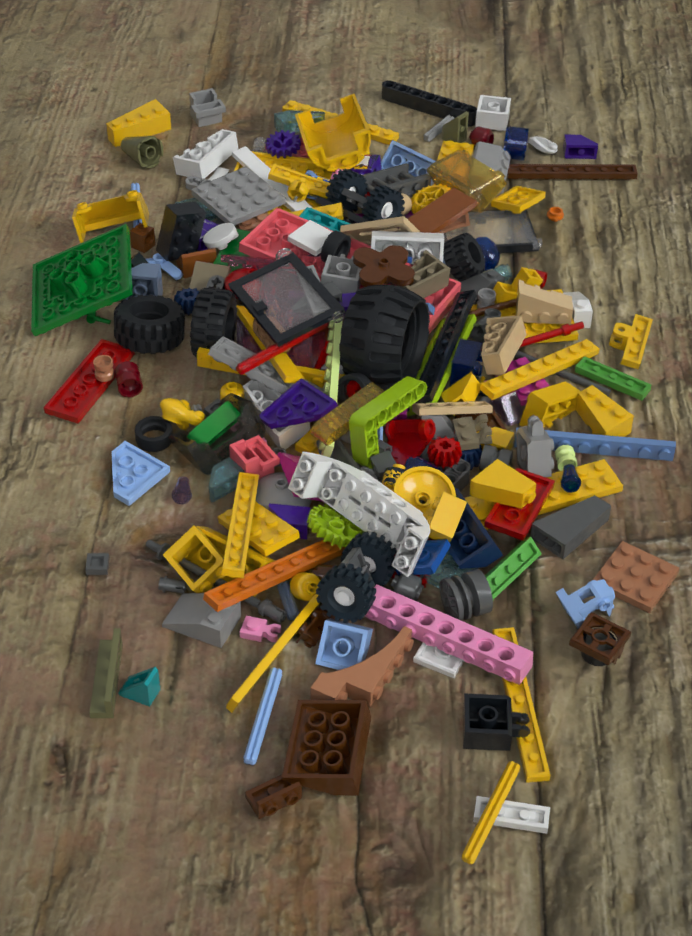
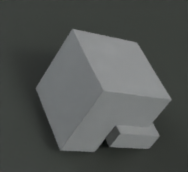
[189,88,226,127]

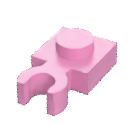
[240,616,281,642]

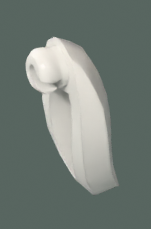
[528,136,558,154]

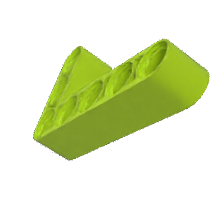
[349,376,427,469]

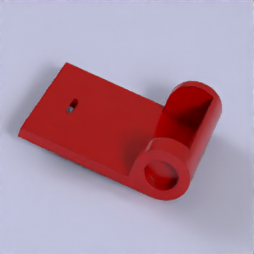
[385,419,436,468]

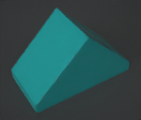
[118,667,161,707]

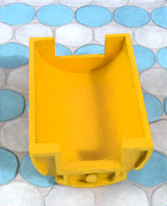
[295,93,371,172]

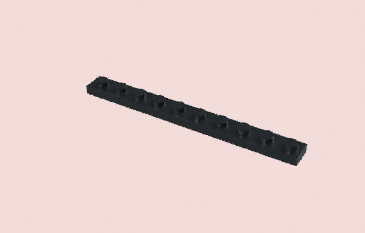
[415,290,477,404]

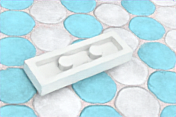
[473,796,550,834]

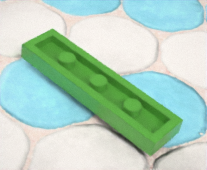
[575,356,652,401]
[485,537,542,600]

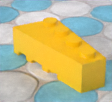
[106,99,171,147]

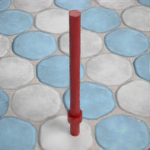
[478,321,584,360]

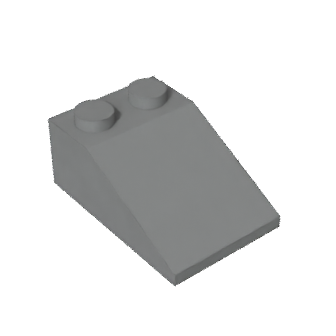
[162,593,241,648]

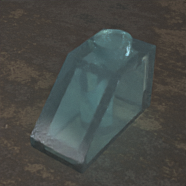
[209,457,244,503]

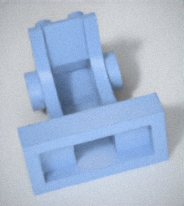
[556,579,615,629]

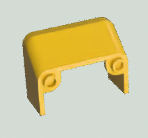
[72,190,149,243]

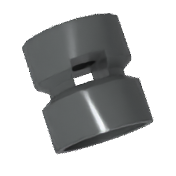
[479,444,513,470]

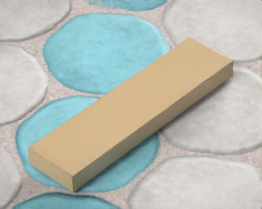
[412,401,493,416]

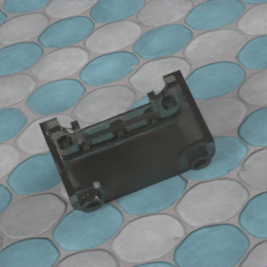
[168,393,266,475]

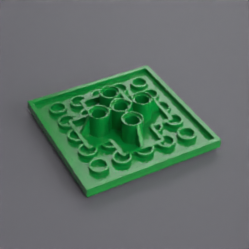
[31,224,133,336]

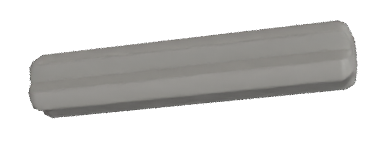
[423,115,454,142]

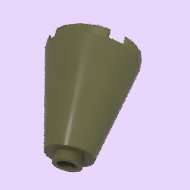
[121,136,163,169]

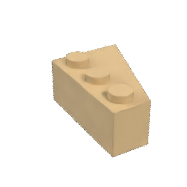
[516,280,573,325]

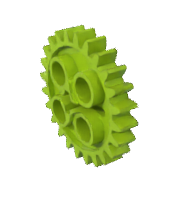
[307,504,370,549]

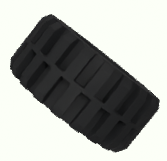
[190,288,237,358]
[114,295,185,354]

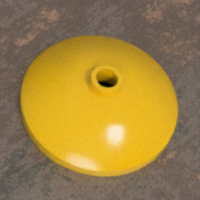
[393,466,456,520]

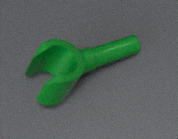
[86,311,111,325]

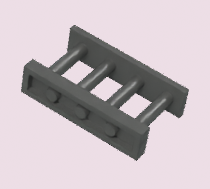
[363,163,431,197]

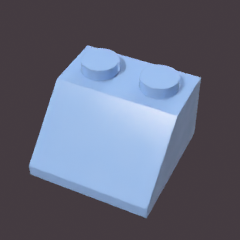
[315,618,373,670]

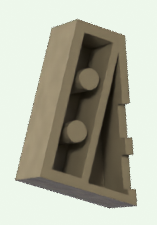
[397,250,451,298]

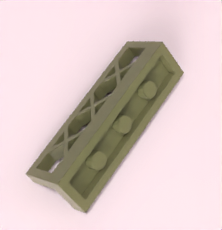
[89,628,123,718]

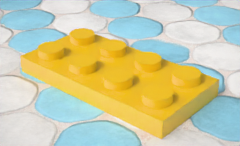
[217,501,300,557]

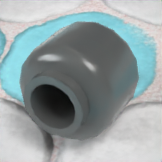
[390,573,424,601]

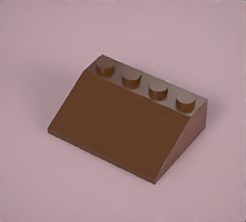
[282,700,371,796]

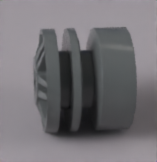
[439,568,493,621]

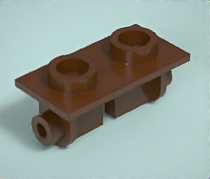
[296,608,335,648]

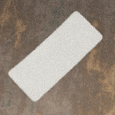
[208,167,229,181]

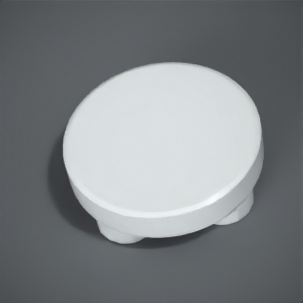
[203,223,239,250]

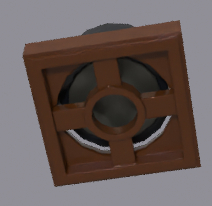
[569,612,631,666]

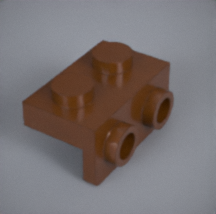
[245,774,302,819]

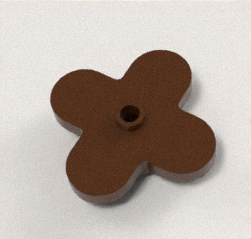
[353,245,415,287]

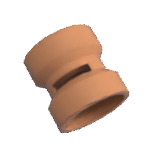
[93,355,114,382]

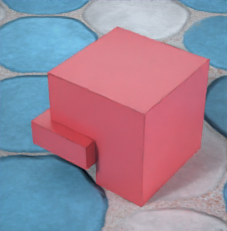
[229,435,280,480]

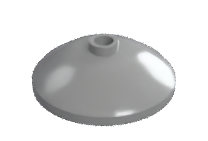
[255,472,312,510]

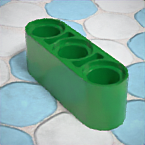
[187,401,243,452]

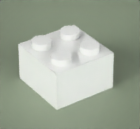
[475,95,511,131]

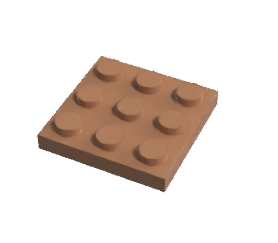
[593,541,680,613]

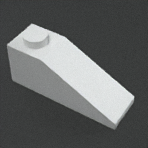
[563,292,593,328]

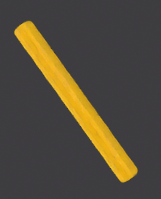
[461,761,520,865]

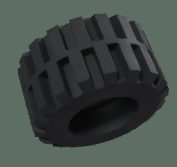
[443,233,485,282]

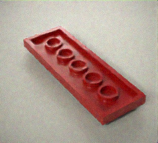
[44,339,135,424]

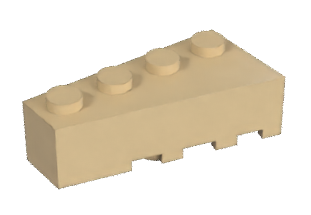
[481,315,527,376]

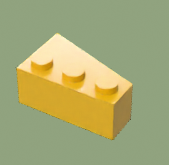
[519,381,580,428]
[576,385,634,437]

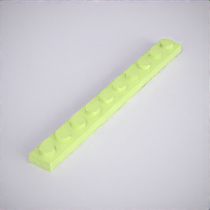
[319,313,343,457]

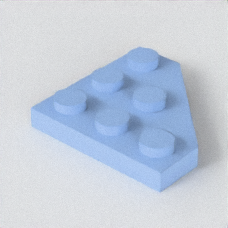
[111,441,170,506]

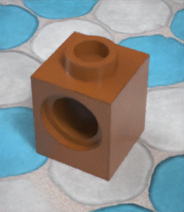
[130,222,156,253]

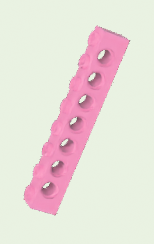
[365,584,533,685]

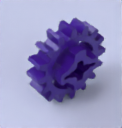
[265,130,301,158]

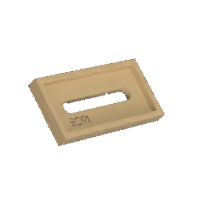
[340,216,420,245]

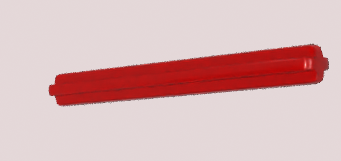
[236,322,328,375]

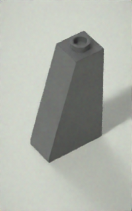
[530,495,611,559]

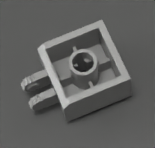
[321,254,361,294]
[517,415,554,477]

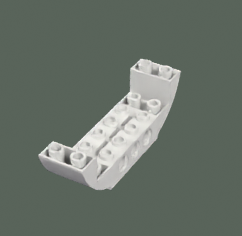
[288,452,430,577]

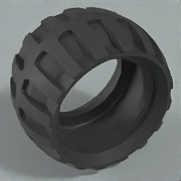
[339,285,430,388]

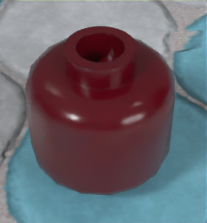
[469,126,494,147]

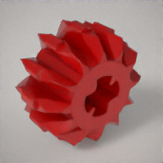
[427,436,462,469]

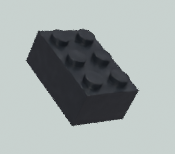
[156,202,206,261]

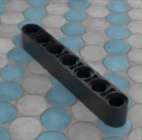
[381,80,477,127]

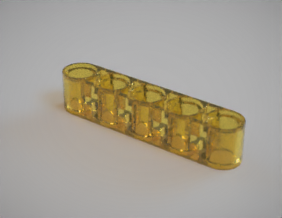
[310,382,384,446]

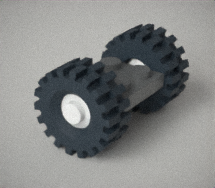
[326,169,405,229]
[316,532,397,623]

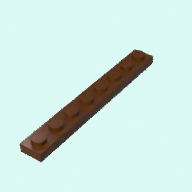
[507,164,638,180]

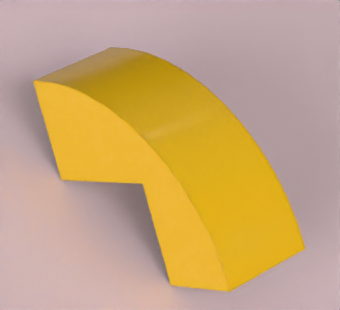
[493,267,543,303]

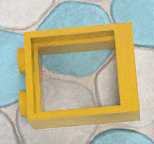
[163,525,225,593]

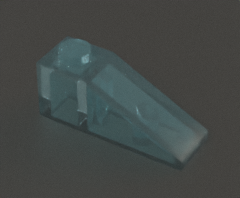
[274,110,325,133]

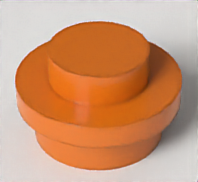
[547,207,564,222]

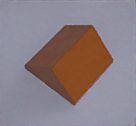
[176,248,217,278]

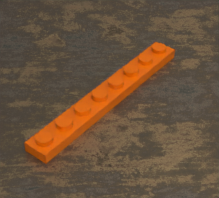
[203,540,345,612]

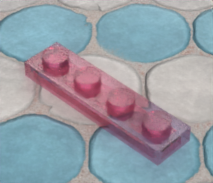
[221,254,289,271]

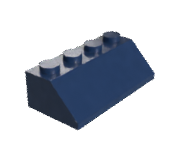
[448,488,503,569]

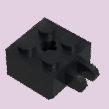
[463,693,530,751]

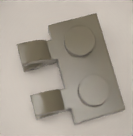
[452,414,492,451]

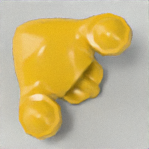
[160,398,206,432]

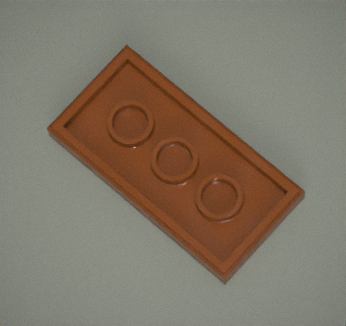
[408,188,478,233]

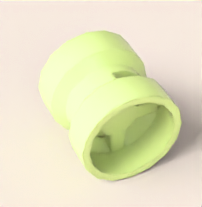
[555,445,578,471]

